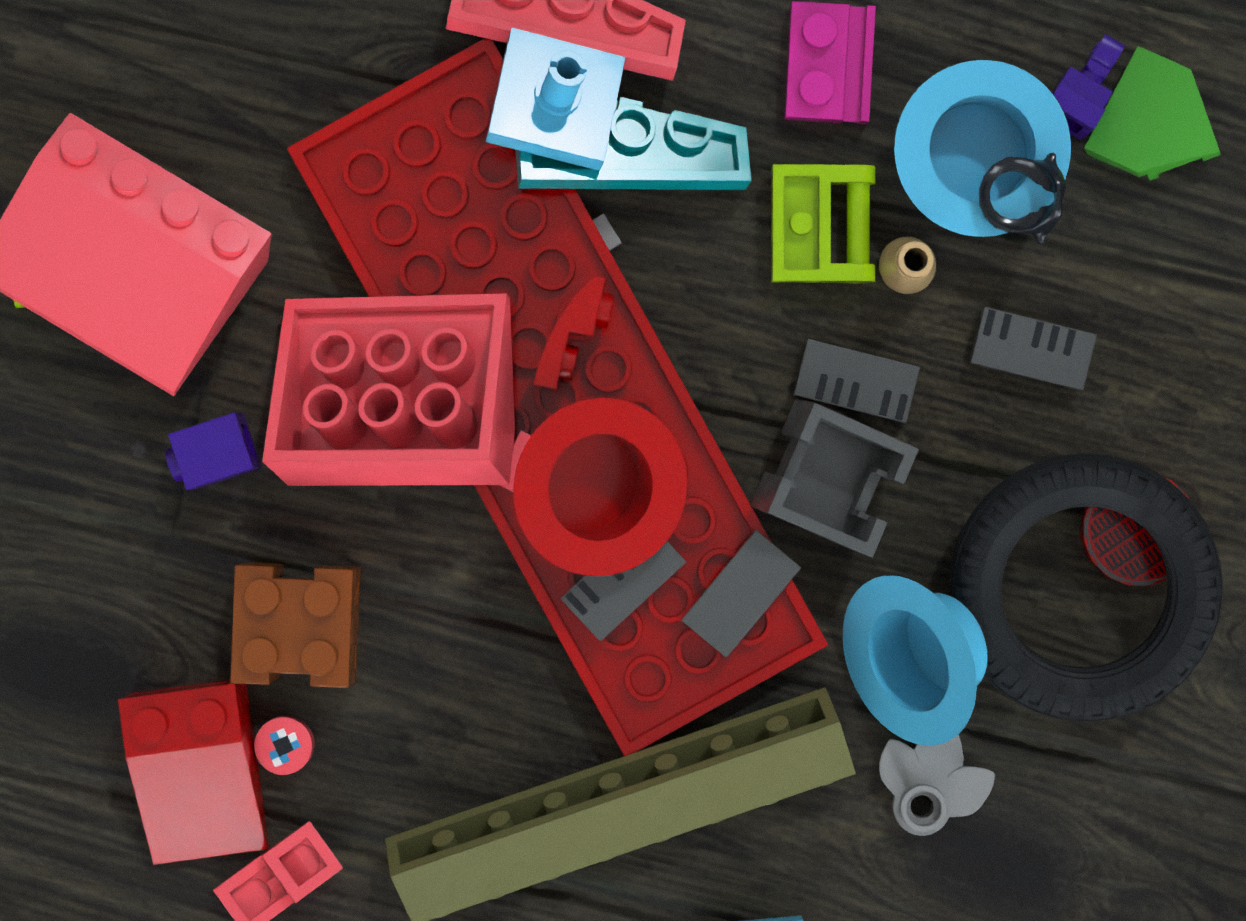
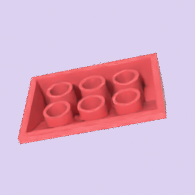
[0,113,272,396]
[262,293,515,486]

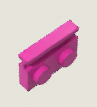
[784,1,876,125]

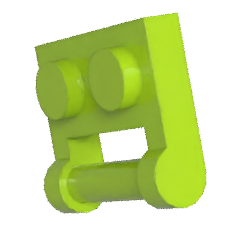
[771,164,876,284]

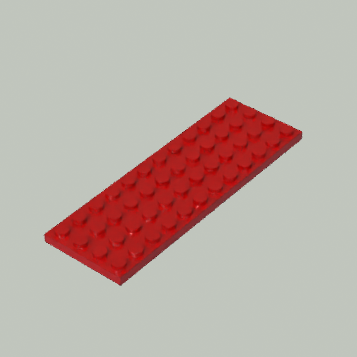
[287,38,828,756]

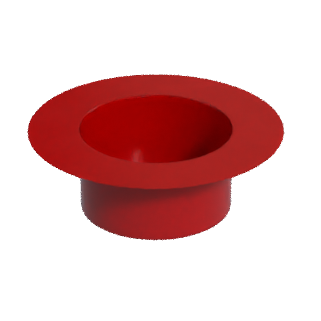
[513,398,687,576]

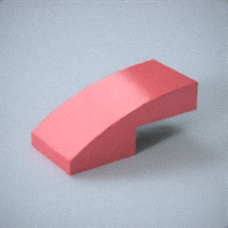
[212,821,343,921]

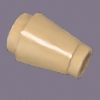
[879,237,936,294]

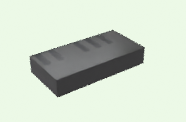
[968,307,1097,391]
[793,339,920,423]
[560,541,686,642]

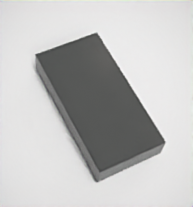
[681,530,801,658]

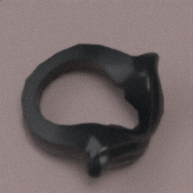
[979,152,1066,244]

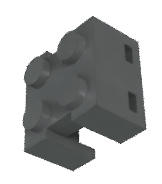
[750,399,919,558]

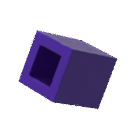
[165,412,262,490]

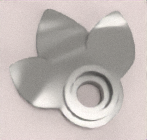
[879,735,995,836]

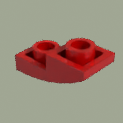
[533,276,615,391]

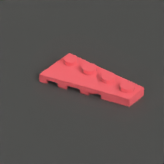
[446,0,686,81]

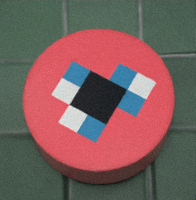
[254,715,315,775]

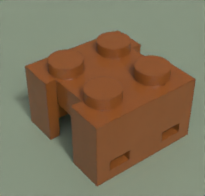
[230,562,361,688]

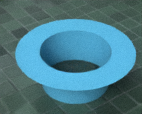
[894,60,1071,237]
[843,576,988,746]

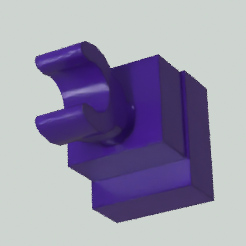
[1051,34,1125,141]

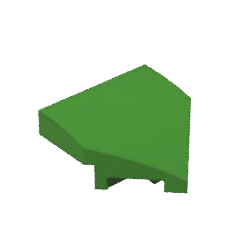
[1084,46,1221,181]

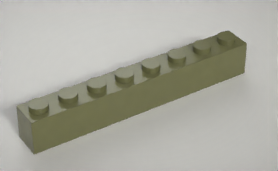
[385,687,856,921]

